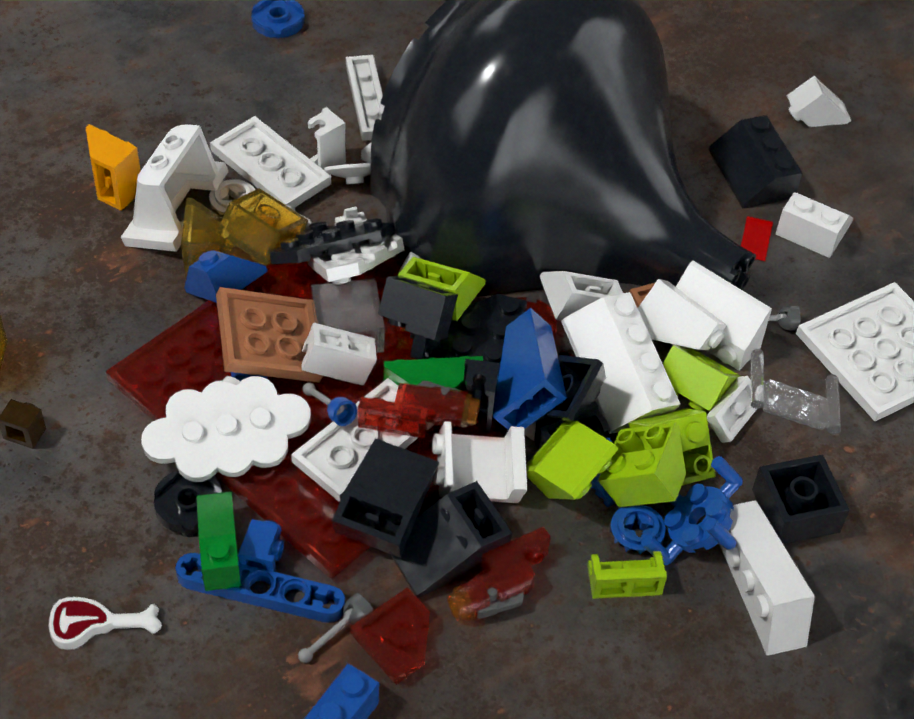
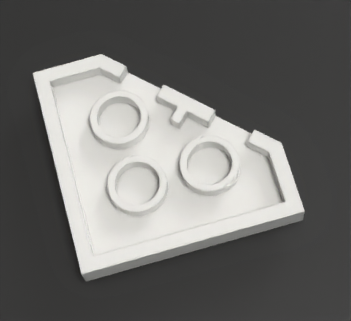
[307,234,404,285]

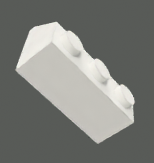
[676,261,772,371]

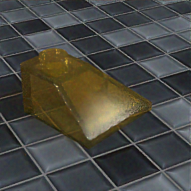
[181,198,233,277]

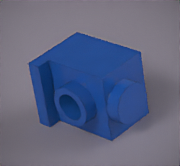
[238,519,284,572]

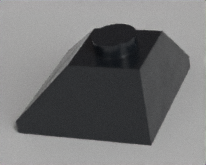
[543,355,606,421]

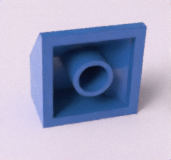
[184,250,268,303]

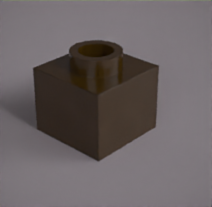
[0,399,46,449]

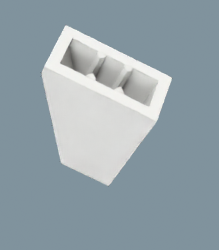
[638,279,727,351]

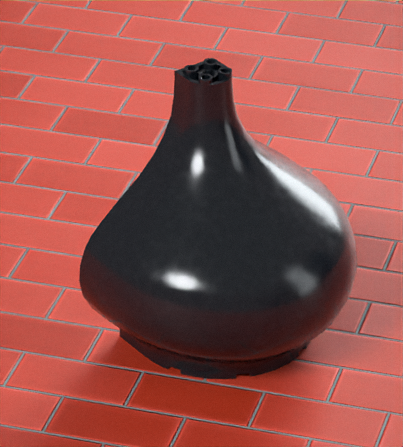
[371,0,756,297]

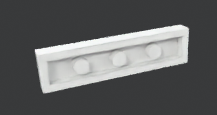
[346,55,385,141]

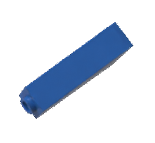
[493,308,567,430]

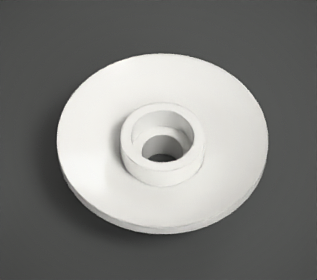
[324,163,371,184]

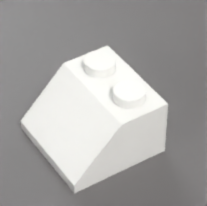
[776,192,853,258]

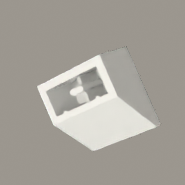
[540,271,623,321]

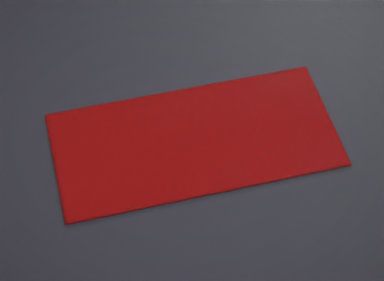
[741,216,773,261]

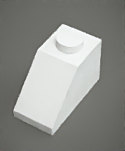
[787,76,851,127]

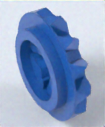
[610,505,666,555]

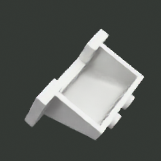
[121,125,229,252]

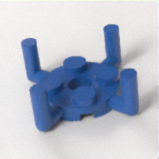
[641,456,743,565]

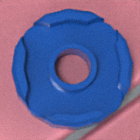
[251,0,305,38]

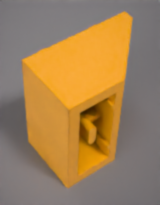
[85,124,141,211]

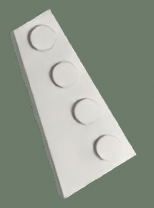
[718,500,815,656]

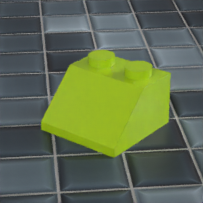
[663,345,741,412]

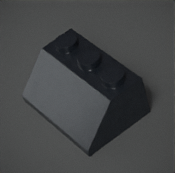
[709,115,802,209]

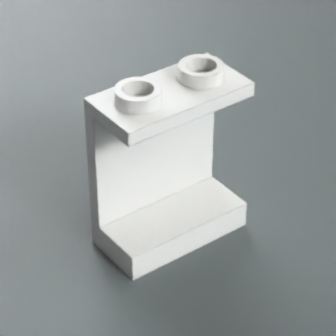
[432,421,527,503]

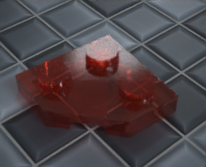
[350,587,430,685]

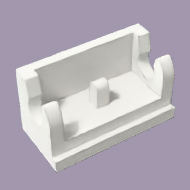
[308,107,346,175]
[301,323,377,385]

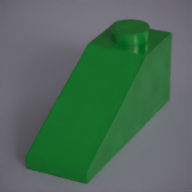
[197,492,241,591]

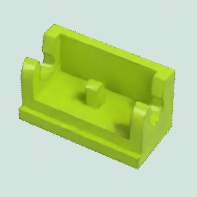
[587,551,667,599]

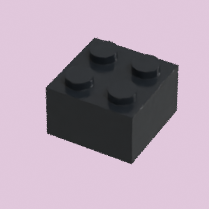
[752,454,849,544]

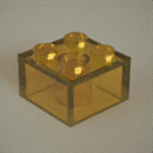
[216,188,309,266]

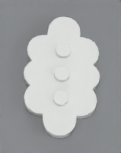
[141,376,311,482]

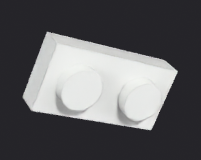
[707,376,763,443]

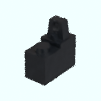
[378,275,458,359]

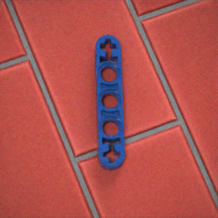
[176,553,345,623]

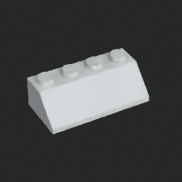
[561,292,680,434]

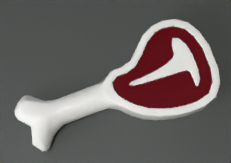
[49,597,162,650]

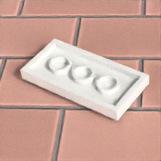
[210,116,331,208]
[291,378,436,502]

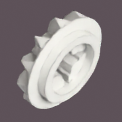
[209,179,257,218]

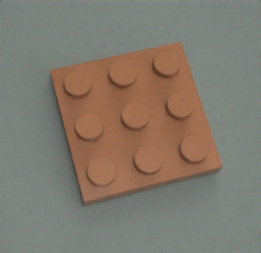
[216,287,323,383]

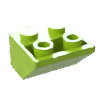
[398,257,485,321]
[628,408,716,485]
[526,421,619,500]
[598,421,686,507]

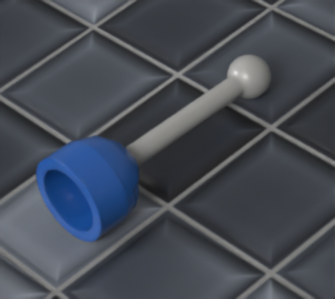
[303,383,357,426]

